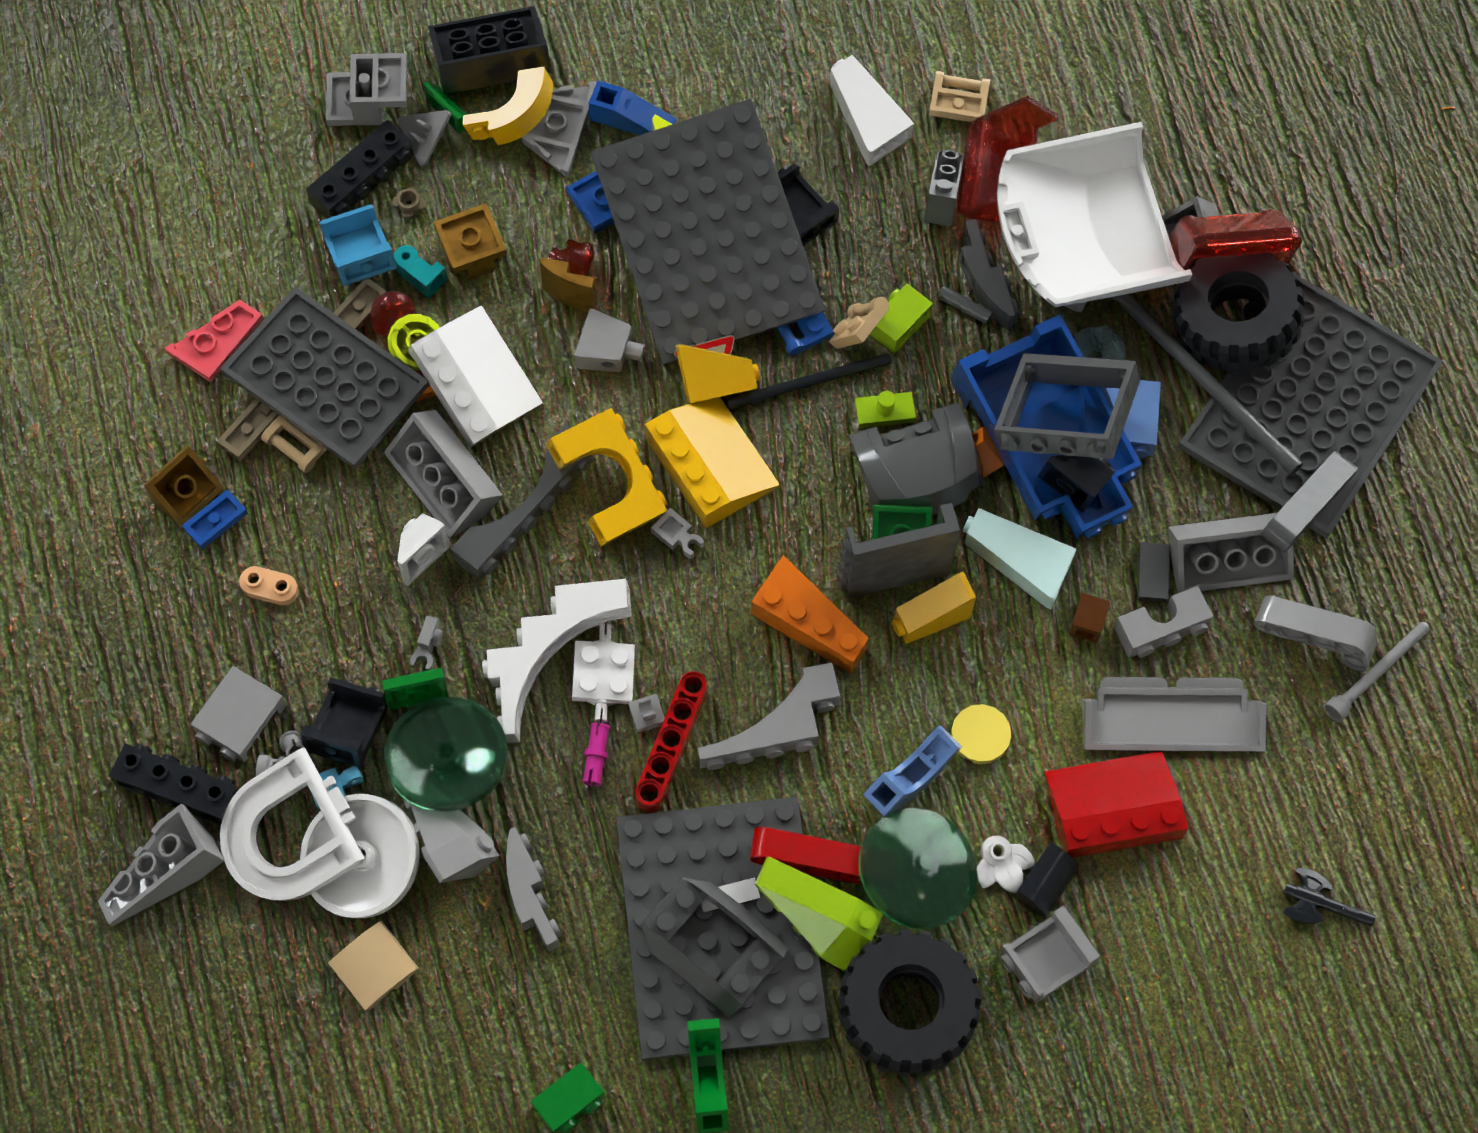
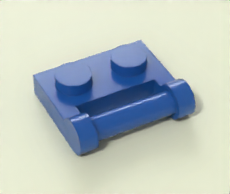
[777,313,834,356]

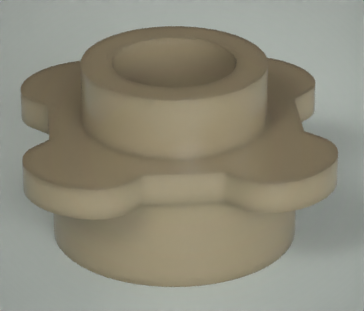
[392,188,426,219]

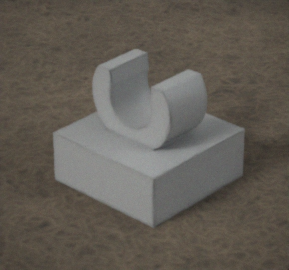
[628,694,665,733]

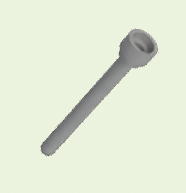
[1323,622,1429,723]

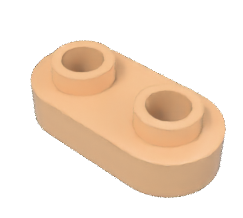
[239,566,299,605]

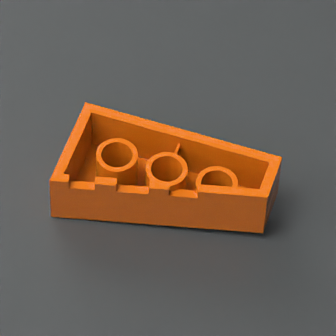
[751,555,869,674]

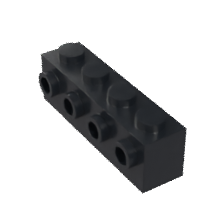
[306,119,413,219]
[109,743,238,825]

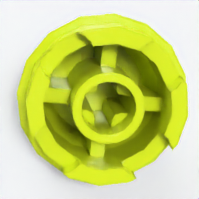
[388,314,440,370]

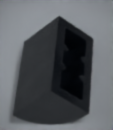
[1014,842,1079,919]

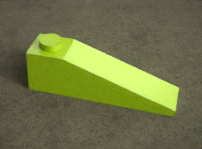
[754,857,883,971]

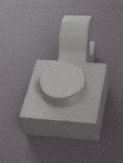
[410,616,443,671]

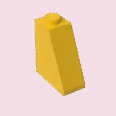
[675,344,760,403]
[892,571,976,644]

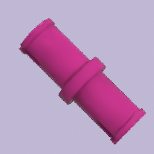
[582,723,610,786]

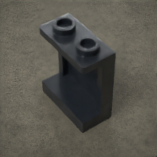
[777,162,839,246]
[300,678,388,768]

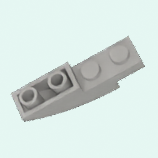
[506,827,561,952]

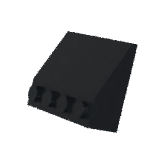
[428,6,552,94]

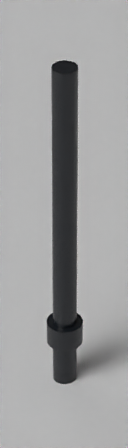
[726,353,892,409]

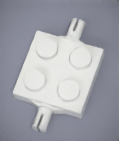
[572,623,635,723]

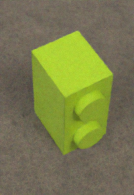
[870,283,933,354]

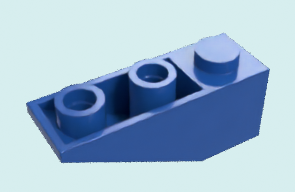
[588,81,677,135]

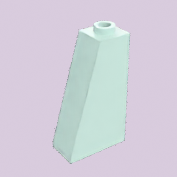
[963,508,1076,609]

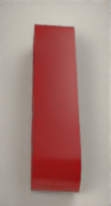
[635,671,707,813]
[750,827,899,890]

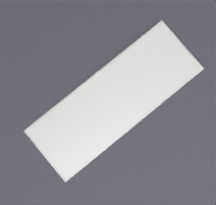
[701,877,760,912]

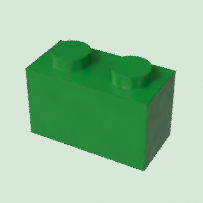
[530,1062,605,1133]

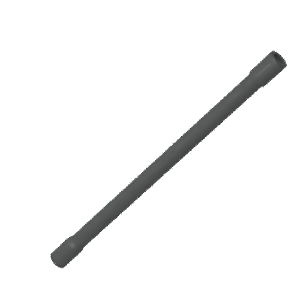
[1110,294,1303,476]

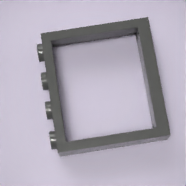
[994,353,1140,459]

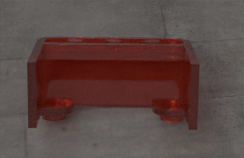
[957,95,1059,223]
[1169,209,1302,286]

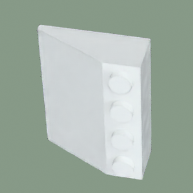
[408,306,543,448]

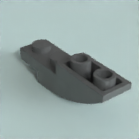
[959,219,1018,329]

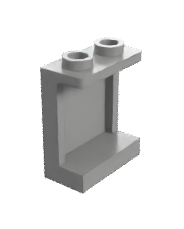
[191,666,287,763]
[1000,905,1100,1003]

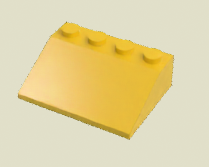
[645,397,780,529]

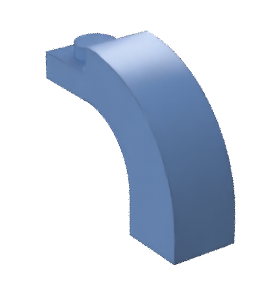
[863,726,962,816]

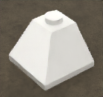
[397,514,450,587]

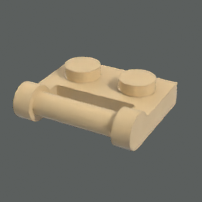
[929,71,990,124]
[829,297,889,349]
[261,415,327,473]

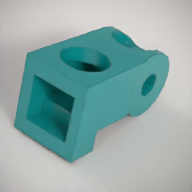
[394,245,448,298]

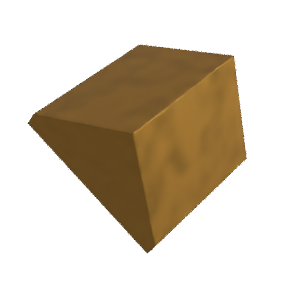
[144,445,224,527]

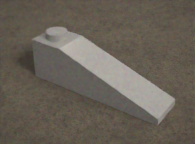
[396,774,500,883]
[98,804,225,926]

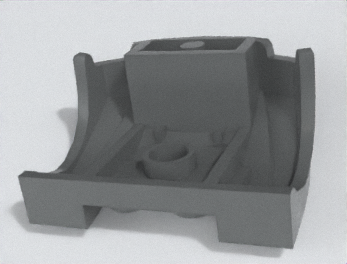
[849,403,984,515]

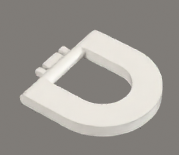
[220,748,365,901]

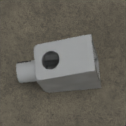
[574,308,645,372]

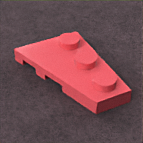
[164,300,264,382]

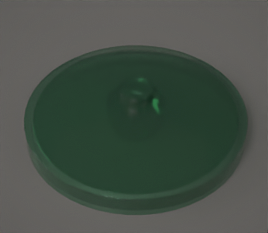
[384,697,508,812]
[859,808,978,930]

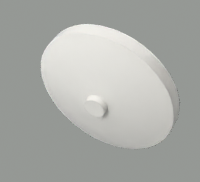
[300,794,420,919]

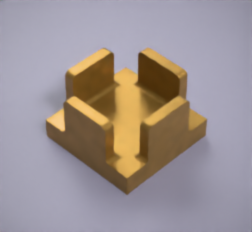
[433,203,507,279]

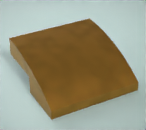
[540,257,596,312]

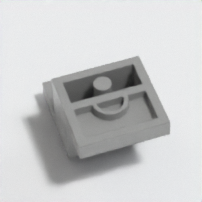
[326,53,407,126]

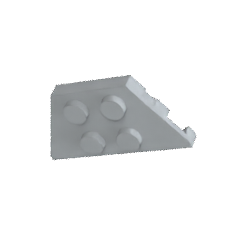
[522,81,597,177]

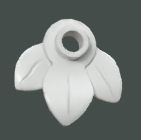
[976,836,1035,893]

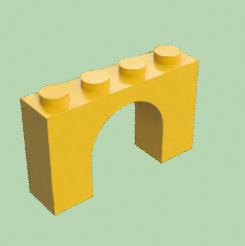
[546,408,667,547]

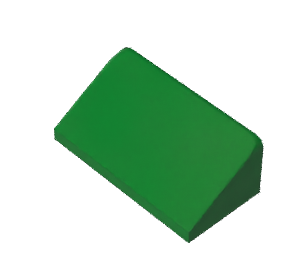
[423,81,469,134]

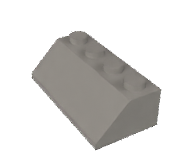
[383,410,503,538]
[1168,513,1294,593]

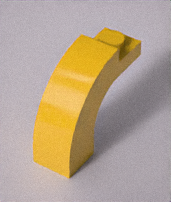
[463,67,553,145]

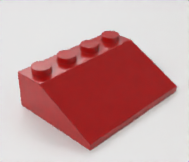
[1044,751,1189,858]

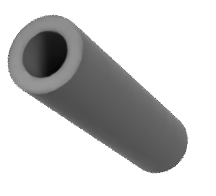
[937,286,993,325]

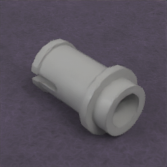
[279,731,305,756]

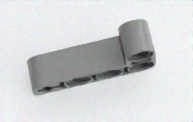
[1254,595,1377,671]

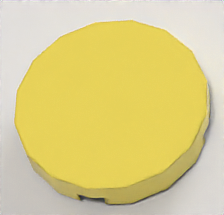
[950,704,1011,764]

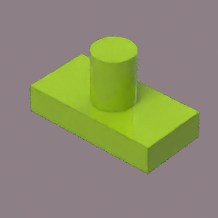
[854,391,916,429]

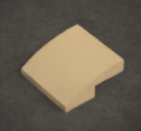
[328,921,419,1011]

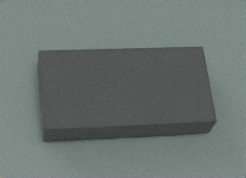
[1137,542,1170,603]

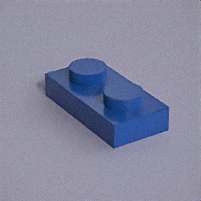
[182,489,248,550]

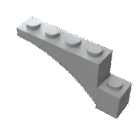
[697,663,840,770]

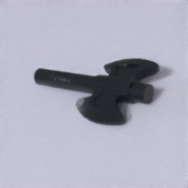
[1283,868,1376,927]

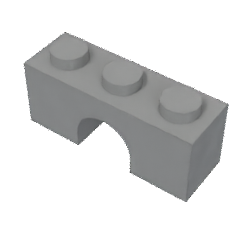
[1114,586,1214,658]

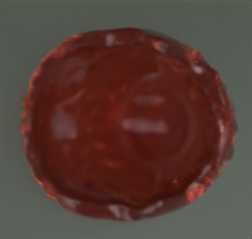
[548,239,595,276]
[371,291,416,337]

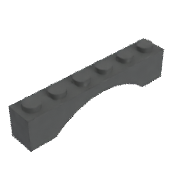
[450,424,594,580]

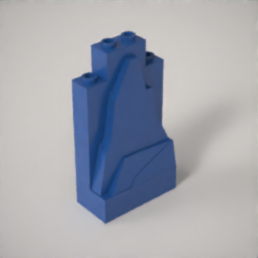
[950,314,1142,539]

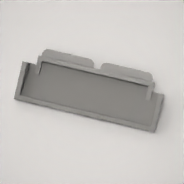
[1082,677,1266,751]

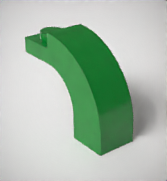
[687,1018,729,1133]

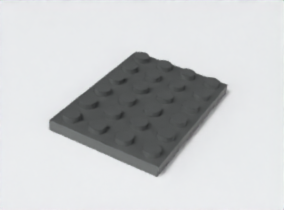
[220,287,429,470]

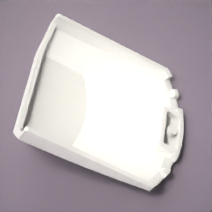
[997,122,1192,307]

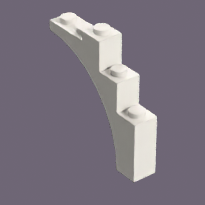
[482,579,631,743]

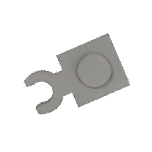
[651,508,704,559]

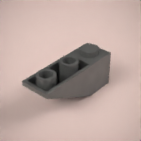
[924,150,964,227]

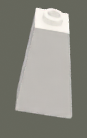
[830,55,914,166]

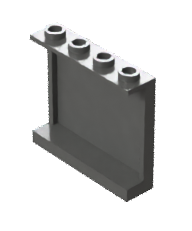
[837,503,960,598]

